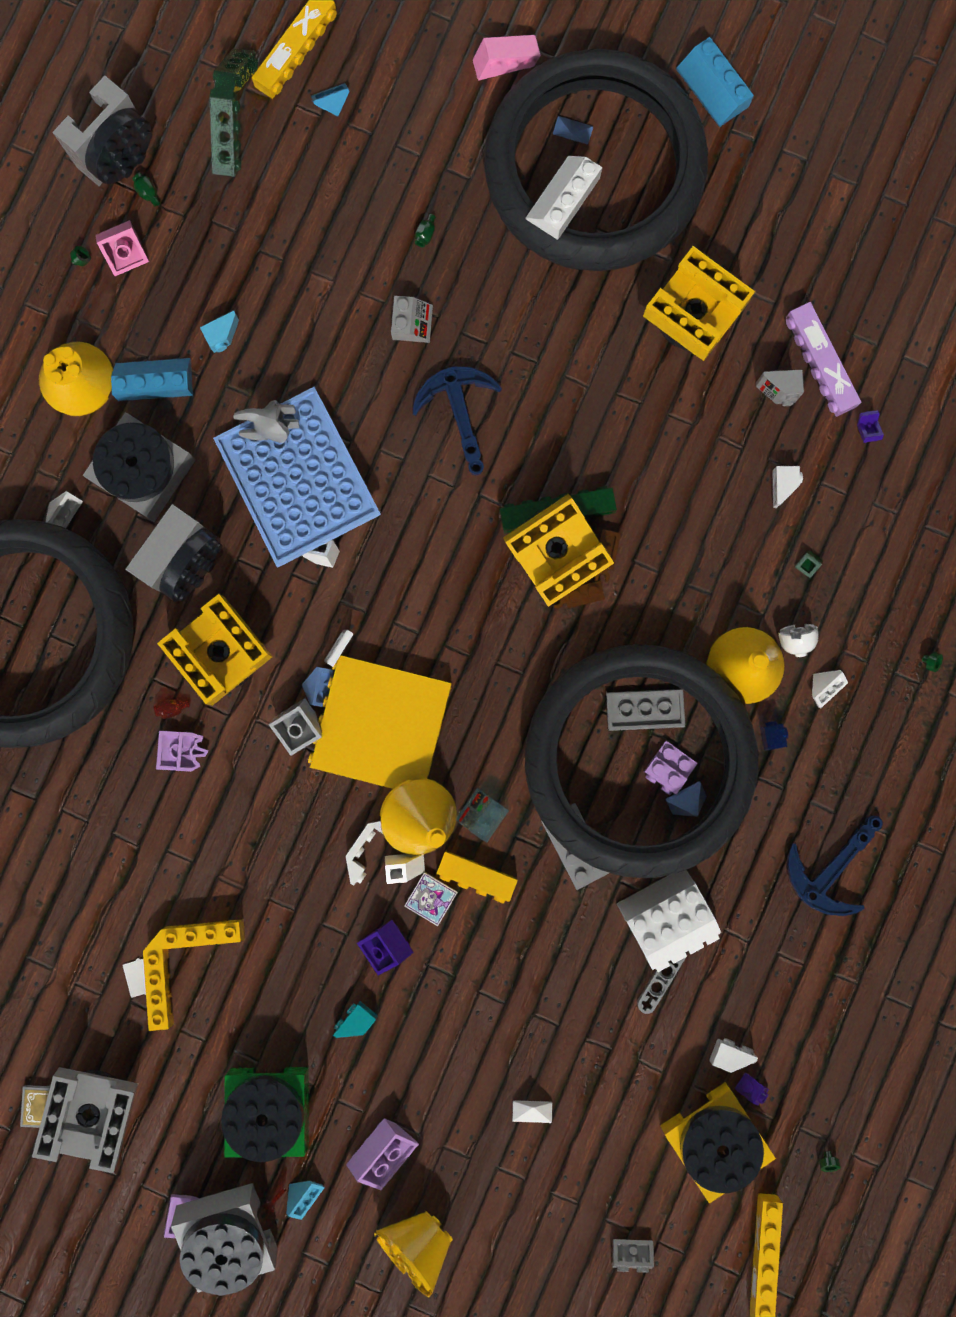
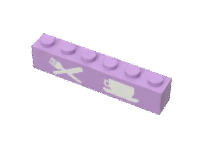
[786,302,862,417]

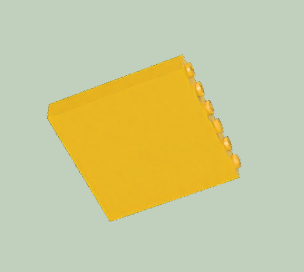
[308,655,452,789]

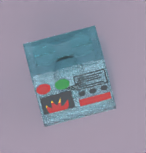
[456,788,509,843]

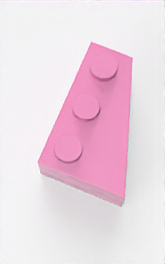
[473,35,541,81]

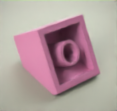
[96,220,149,276]

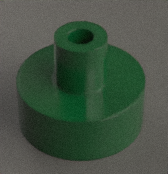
[70,246,91,266]
[922,652,943,672]
[819,1151,841,1172]

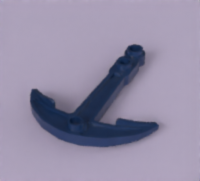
[413,367,502,476]
[787,816,883,916]

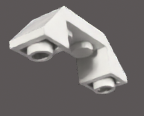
[346,821,383,886]

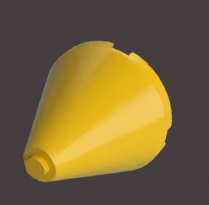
[706,627,784,704]
[380,778,457,855]

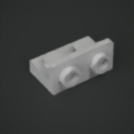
[612,1239,654,1273]

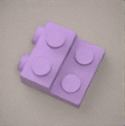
[643,741,698,795]

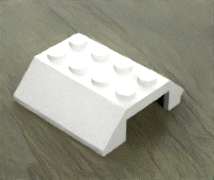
[617,870,721,972]

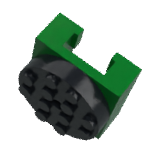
[221,1067,309,1162]

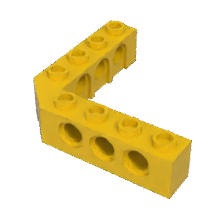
[143,919,245,1031]

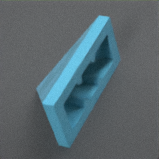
[286,1181,325,1220]

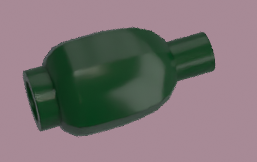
[132,173,160,207]
[414,214,436,248]

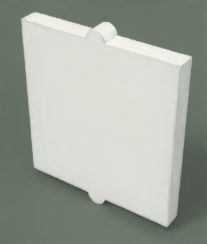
[123,958,146,998]

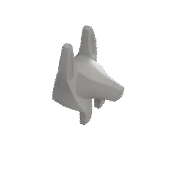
[233,400,300,443]

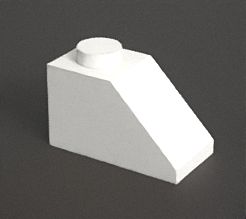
[772,466,803,508]
[302,540,340,568]

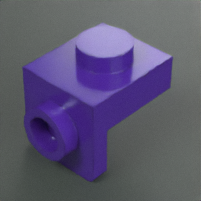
[857,410,884,443]
[735,1073,769,1105]

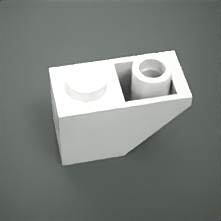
[385,854,425,884]
[709,1038,758,1073]

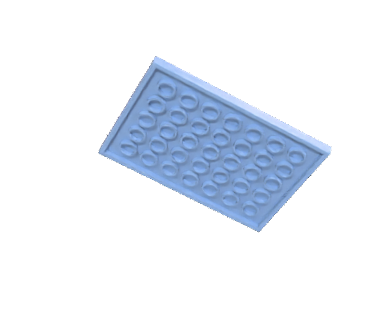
[213,387,381,567]

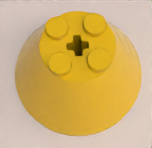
[39,342,113,416]
[374,1211,453,1297]

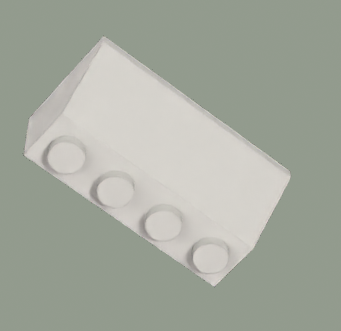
[526,156,602,240]

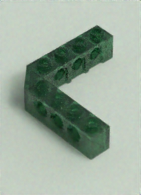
[209,48,258,177]

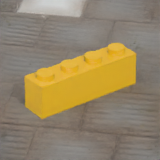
[436,850,518,903]

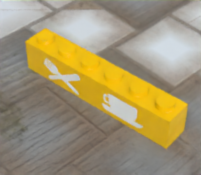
[251,0,337,99]
[749,1193,783,1317]

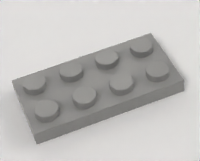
[541,803,609,890]

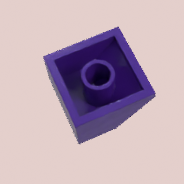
[357,920,414,976]

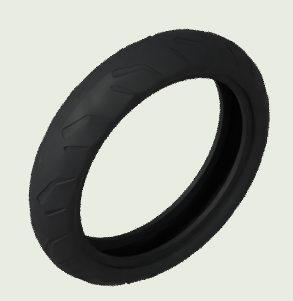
[484,49,708,271]
[0,519,134,748]
[525,644,759,878]

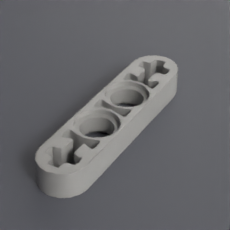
[637,952,686,1014]

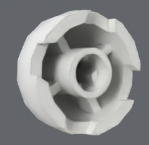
[779,624,818,657]

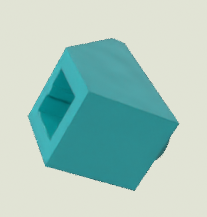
[333,1001,378,1038]

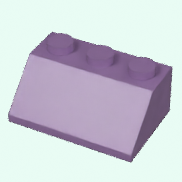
[346,1118,419,1190]

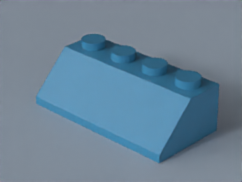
[676,37,754,127]
[111,358,193,401]

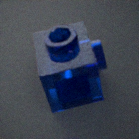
[760,721,788,750]

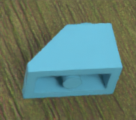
[200,311,239,353]

